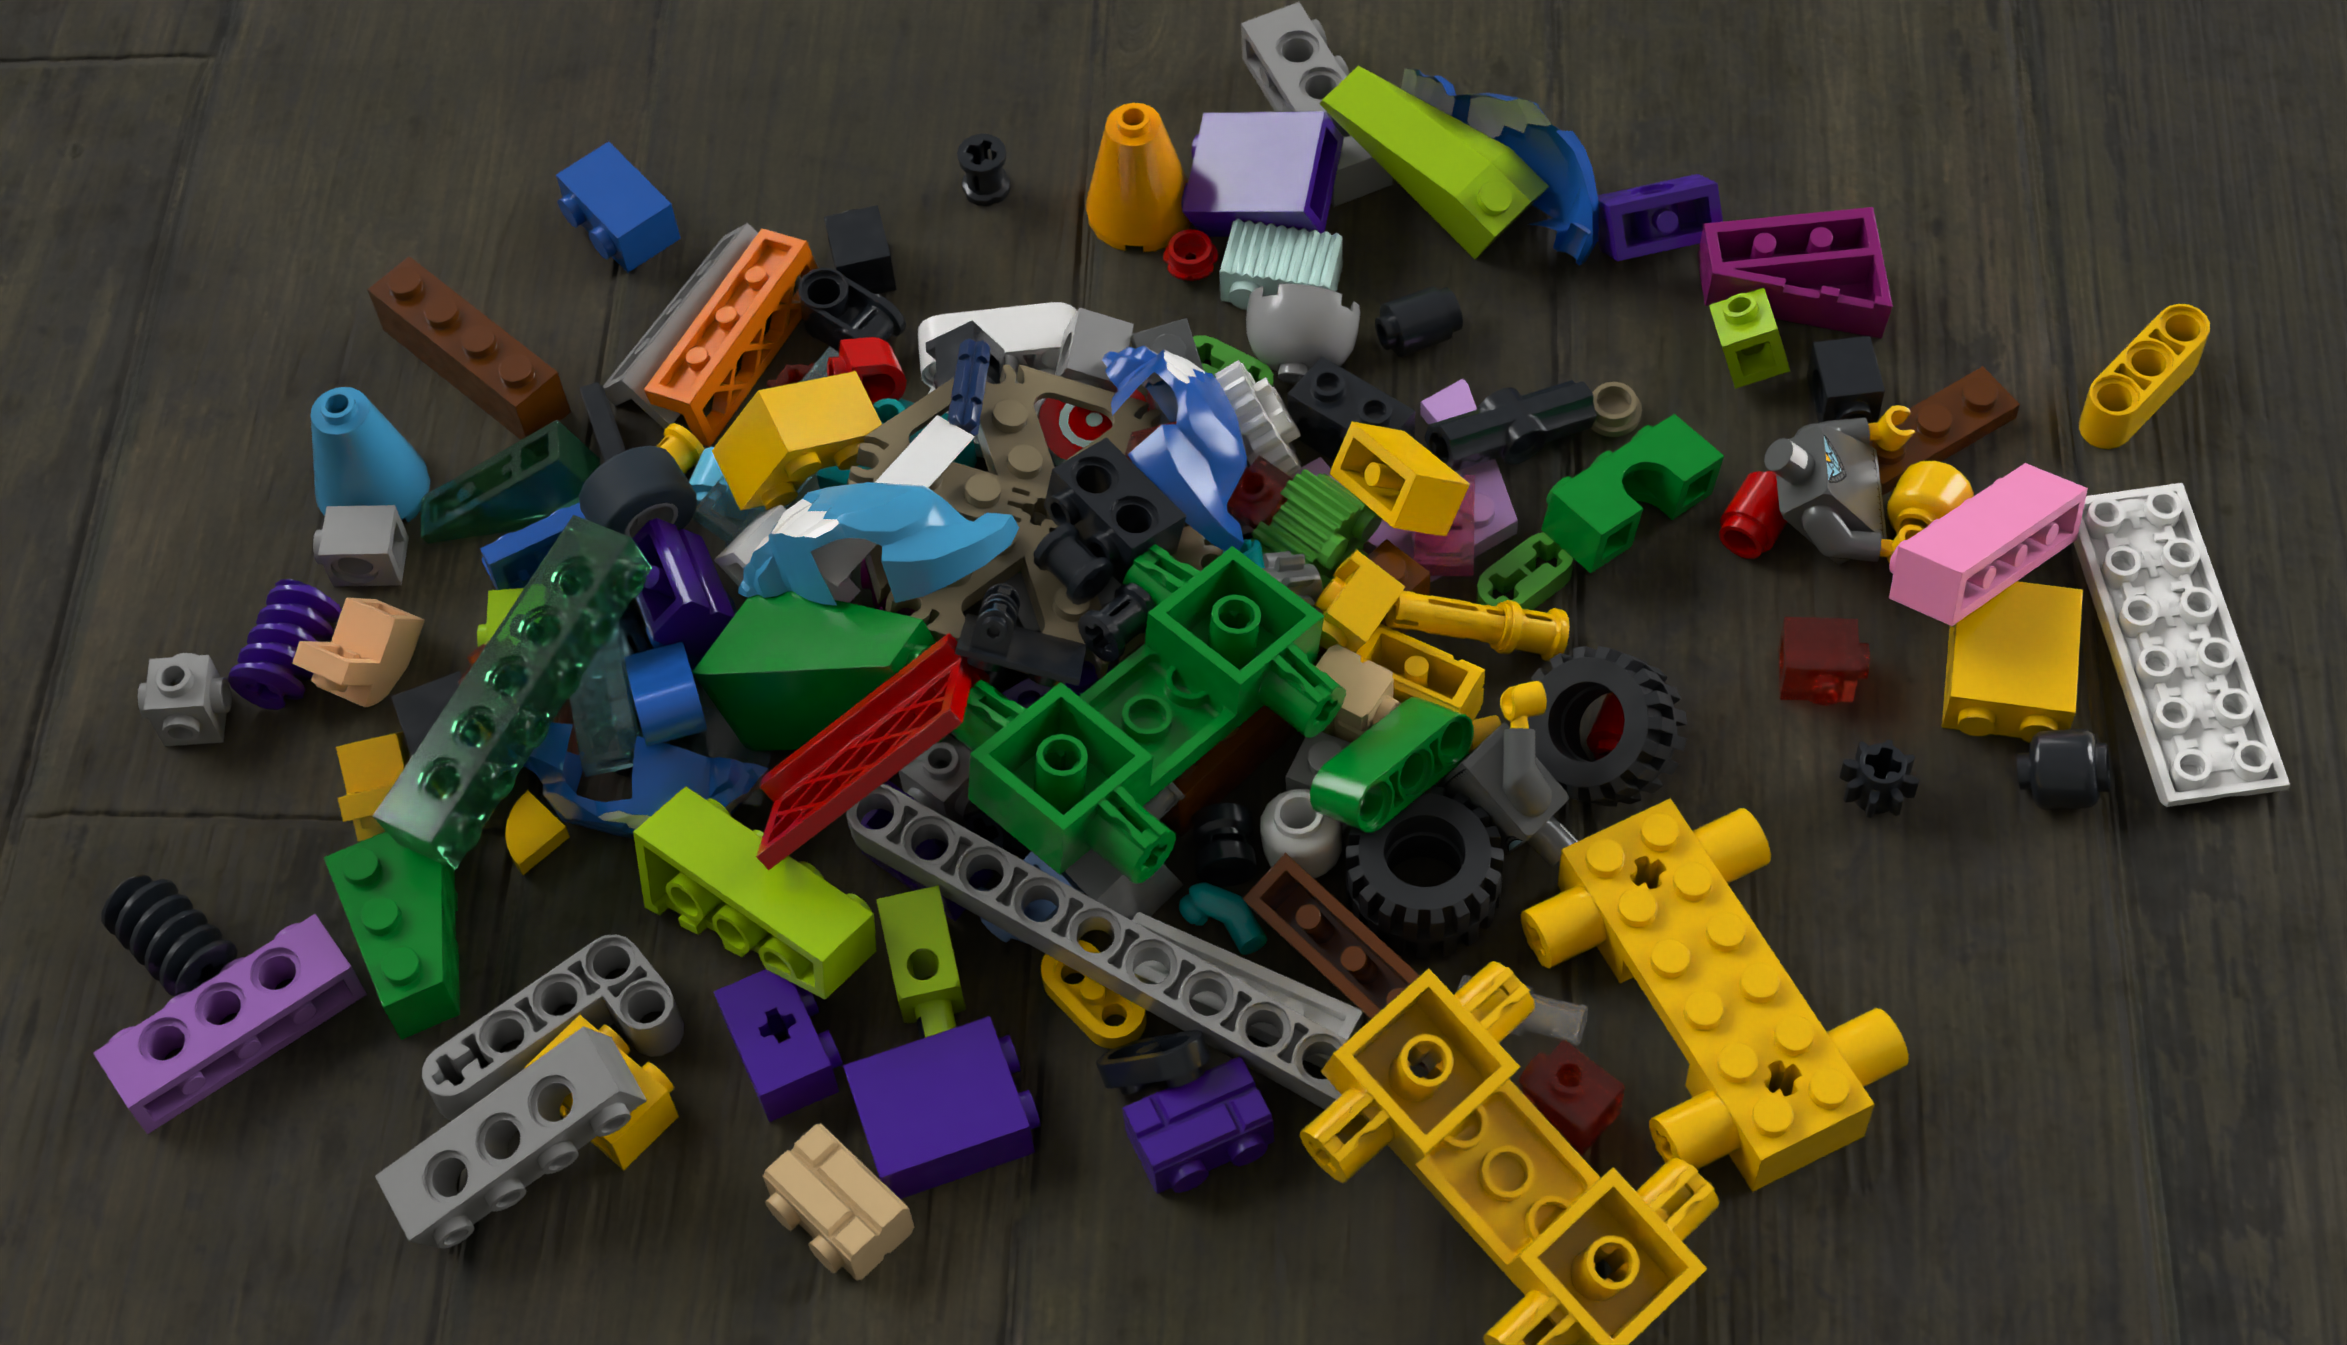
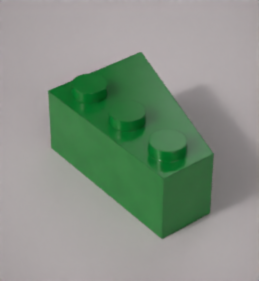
[323,808,460,1040]

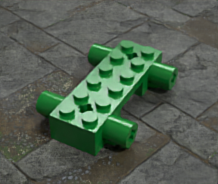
[950,544,1346,884]

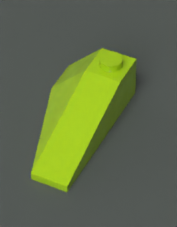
[1320,66,1549,259]

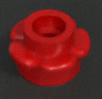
[1163,229,1218,281]

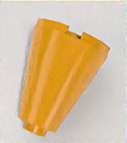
[1086,103,1191,252]

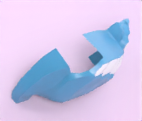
[738,482,1019,606]

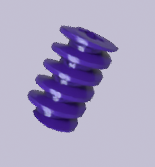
[227,579,342,710]

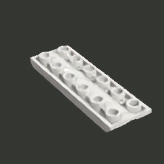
[2074,483,2290,807]

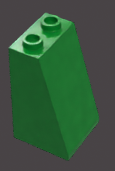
[692,591,944,751]

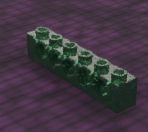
[373,515,652,870]

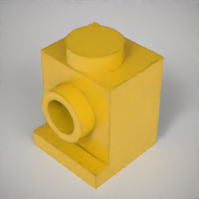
[1314,550,1405,652]

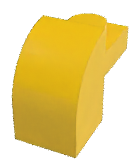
[336,731,420,841]

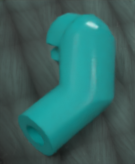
[1179,882,1268,955]

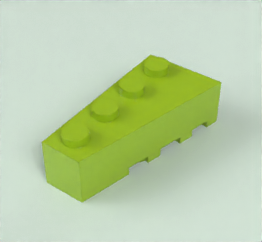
[633,786,876,1000]

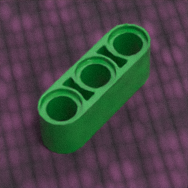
[1310,697,1474,833]

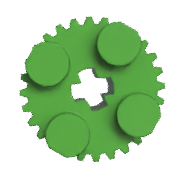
[1251,469,1382,591]

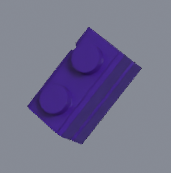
[619,517,735,658]
[1122,1056,1274,1194]

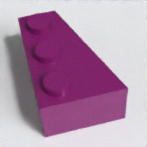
[1697,207,1893,339]

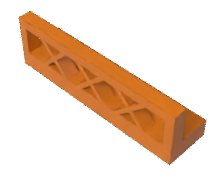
[644,228,818,447]

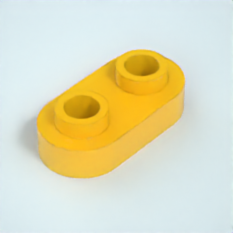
[1041,940,1146,1049]

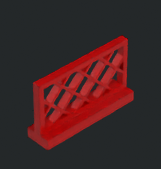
[756,633,990,870]

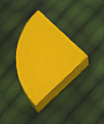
[505,790,570,875]

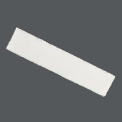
[811,415,975,587]

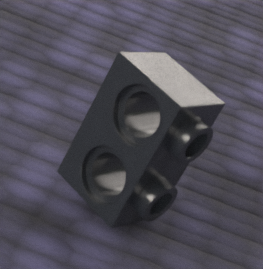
[1044,437,1186,585]

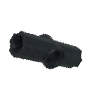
[1424,380,1597,471]

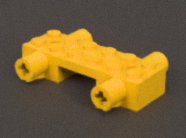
[1520,798,1909,1192]
[1300,961,1719,1345]

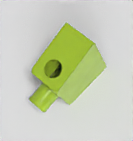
[876,885,966,1039]

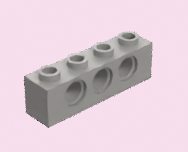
[1241,2,1393,207]
[375,1026,647,1248]

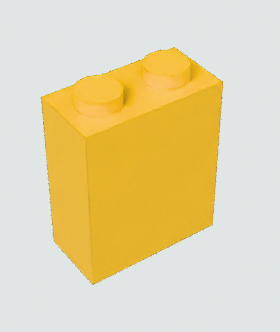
[1942,581,2083,743]

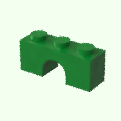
[1541,414,1724,573]

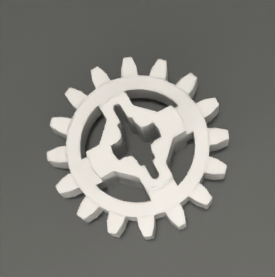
[1215,360,1302,482]

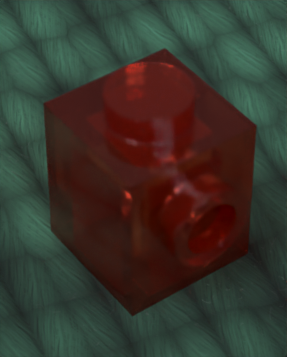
[1778,617,1870,705]
[1519,1039,1625,1157]

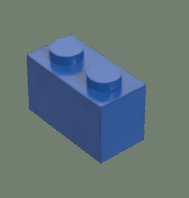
[556,141,681,273]

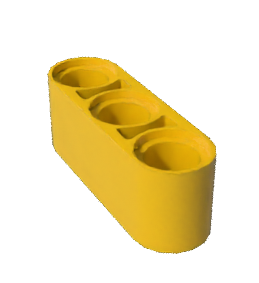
[2079,304,2210,449]

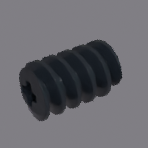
[101,875,238,996]

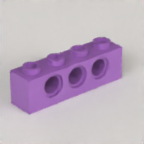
[93,914,367,1134]

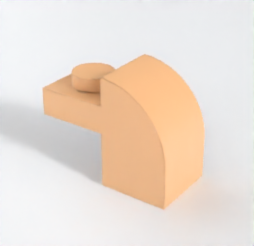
[292,598,425,707]

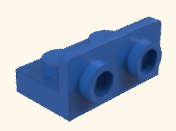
[480,502,610,590]

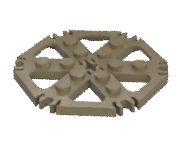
[847,364,1224,678]

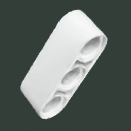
[918,302,1077,387]

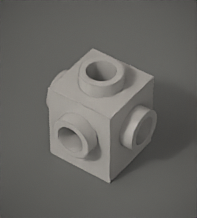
[138,653,232,746]
[899,734,979,826]

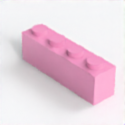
[1889,463,2088,626]

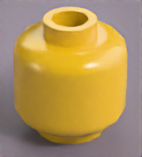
[1887,461,1974,534]

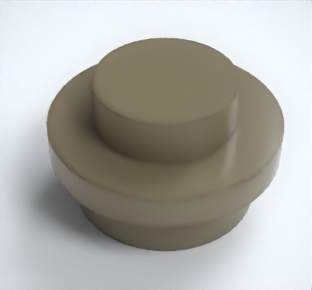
[1591,382,1642,437]

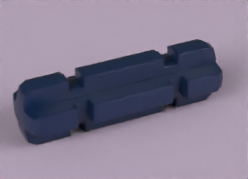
[947,338,991,436]

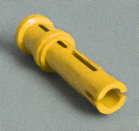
[1385,591,1570,662]

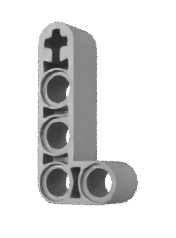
[422,935,684,1121]

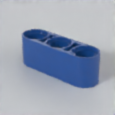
[624,641,708,746]

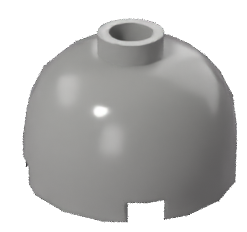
[1246,283,1361,384]

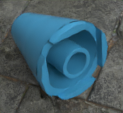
[311,387,430,523]

